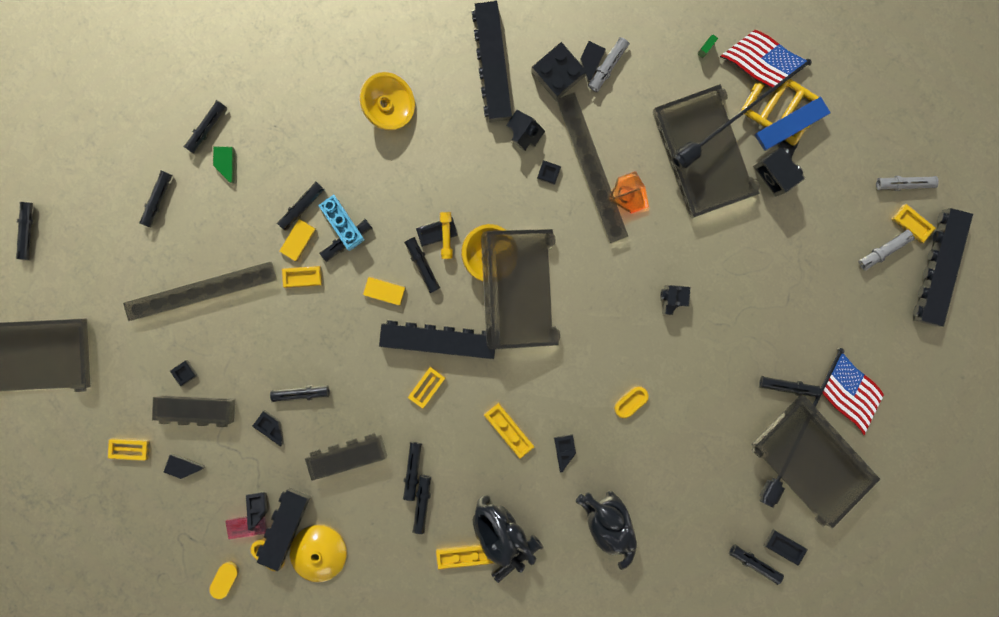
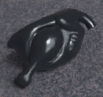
[576,491,637,570]
[472,495,537,573]

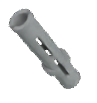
[588,37,630,92]
[876,176,938,191]
[858,230,915,271]

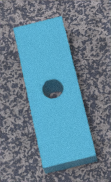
[318,194,365,251]

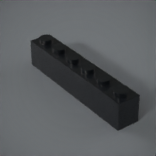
[471,0,512,122]
[913,208,973,327]
[379,320,497,359]

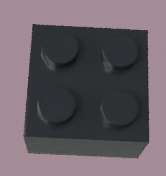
[531,42,587,101]
[753,147,805,197]

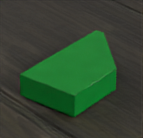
[213,147,234,183]

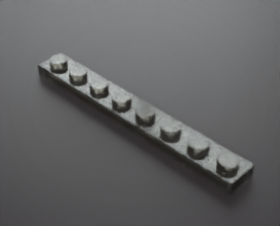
[556,92,628,243]
[123,262,277,321]

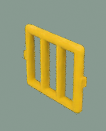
[741,79,819,146]

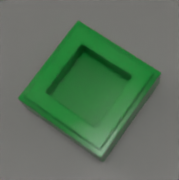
[698,34,718,58]

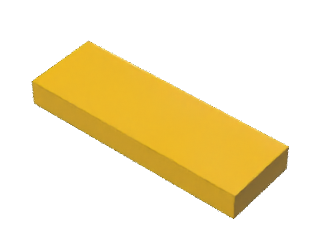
[484,402,535,459]
[436,544,495,570]

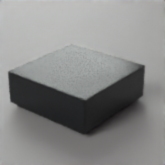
[537,160,561,185]
[170,360,198,387]

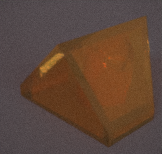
[609,171,649,213]

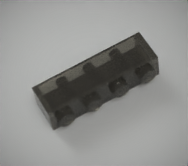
[152,395,235,427]
[305,433,387,481]

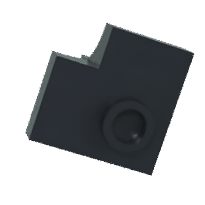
[506,110,545,151]
[660,285,691,315]

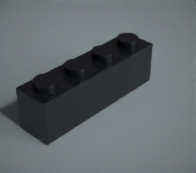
[256,488,311,571]

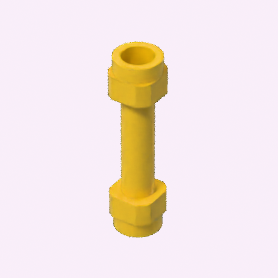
[440,212,453,259]

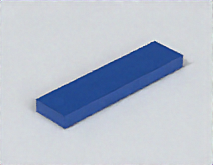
[755,97,831,151]

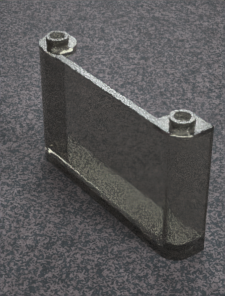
[653,84,760,218]
[481,229,560,350]
[0,319,91,392]
[751,395,880,529]

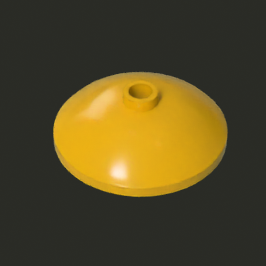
[360,72,415,130]
[461,224,518,282]
[290,525,347,582]

